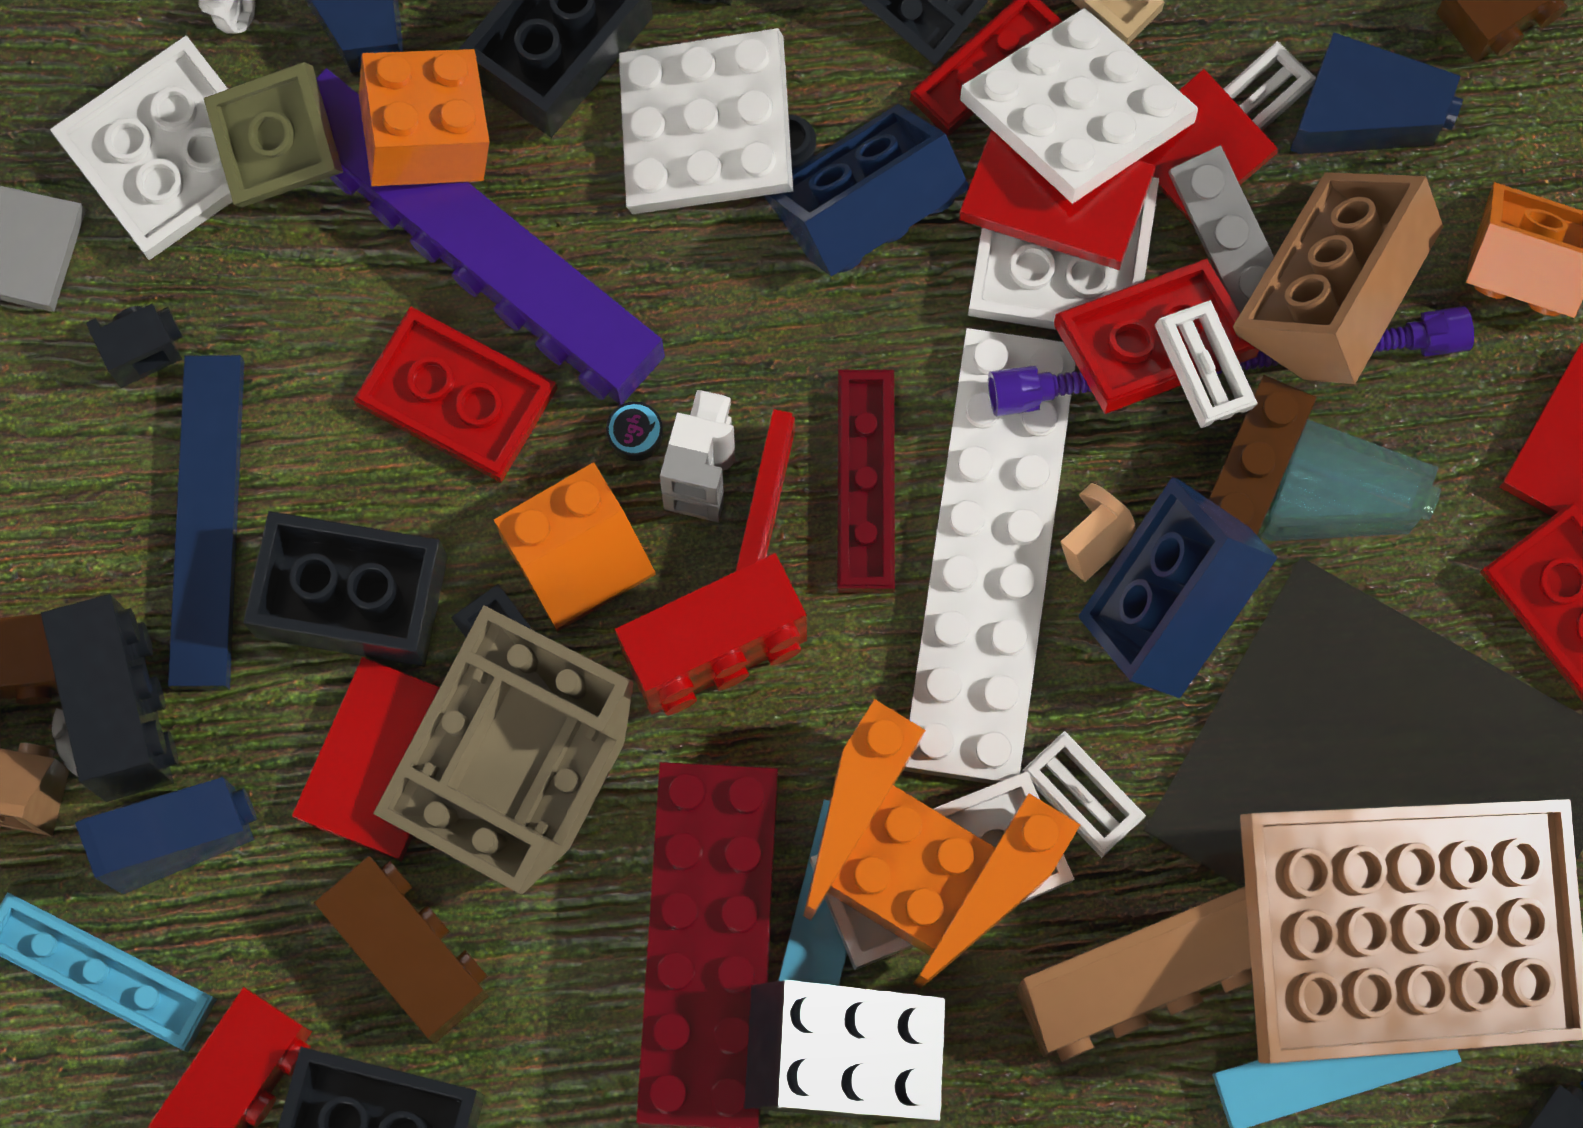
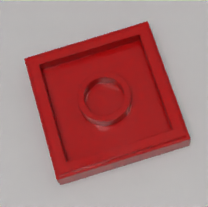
[1139,69,1278,225]

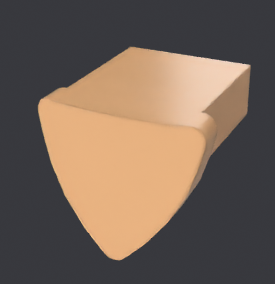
[1060,483,1136,582]

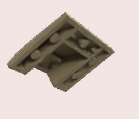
[373,605,634,895]

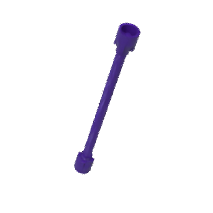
[988,306,1474,417]

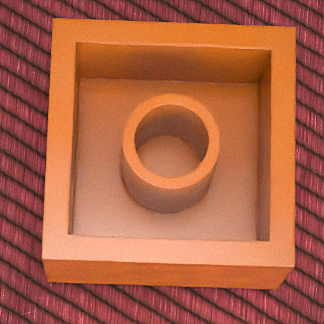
[359,49,490,186]

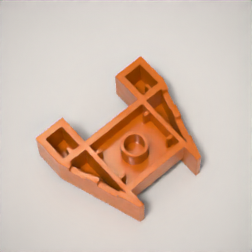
[803,699,1081,989]

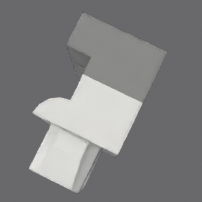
[660,390,735,523]

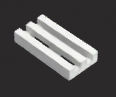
[1224,41,1316,131]
[1155,300,1258,428]
[1021,731,1146,858]

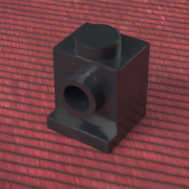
[86,303,183,388]

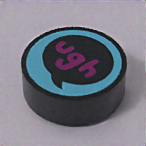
[606,401,664,461]

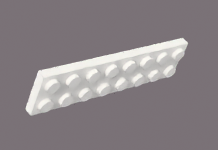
[903,328,1075,784]

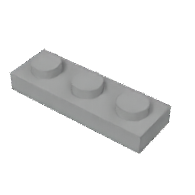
[1168,145,1274,314]

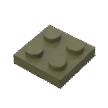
[203,62,343,207]

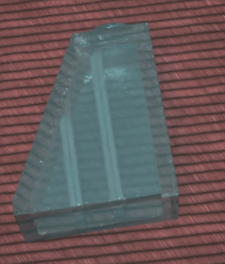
[1262,419,1441,541]

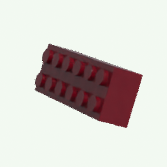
[636,762,779,1128]

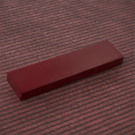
[837,369,895,593]

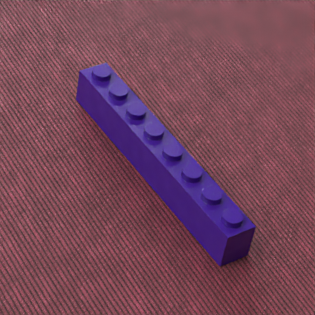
[316,68,665,405]

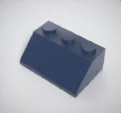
[765,104,969,277]
[1078,477,1278,698]

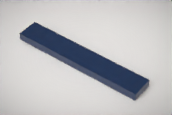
[168,355,244,690]

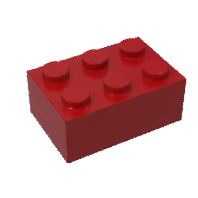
[615,553,807,715]

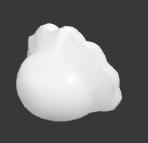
[199,0,255,34]

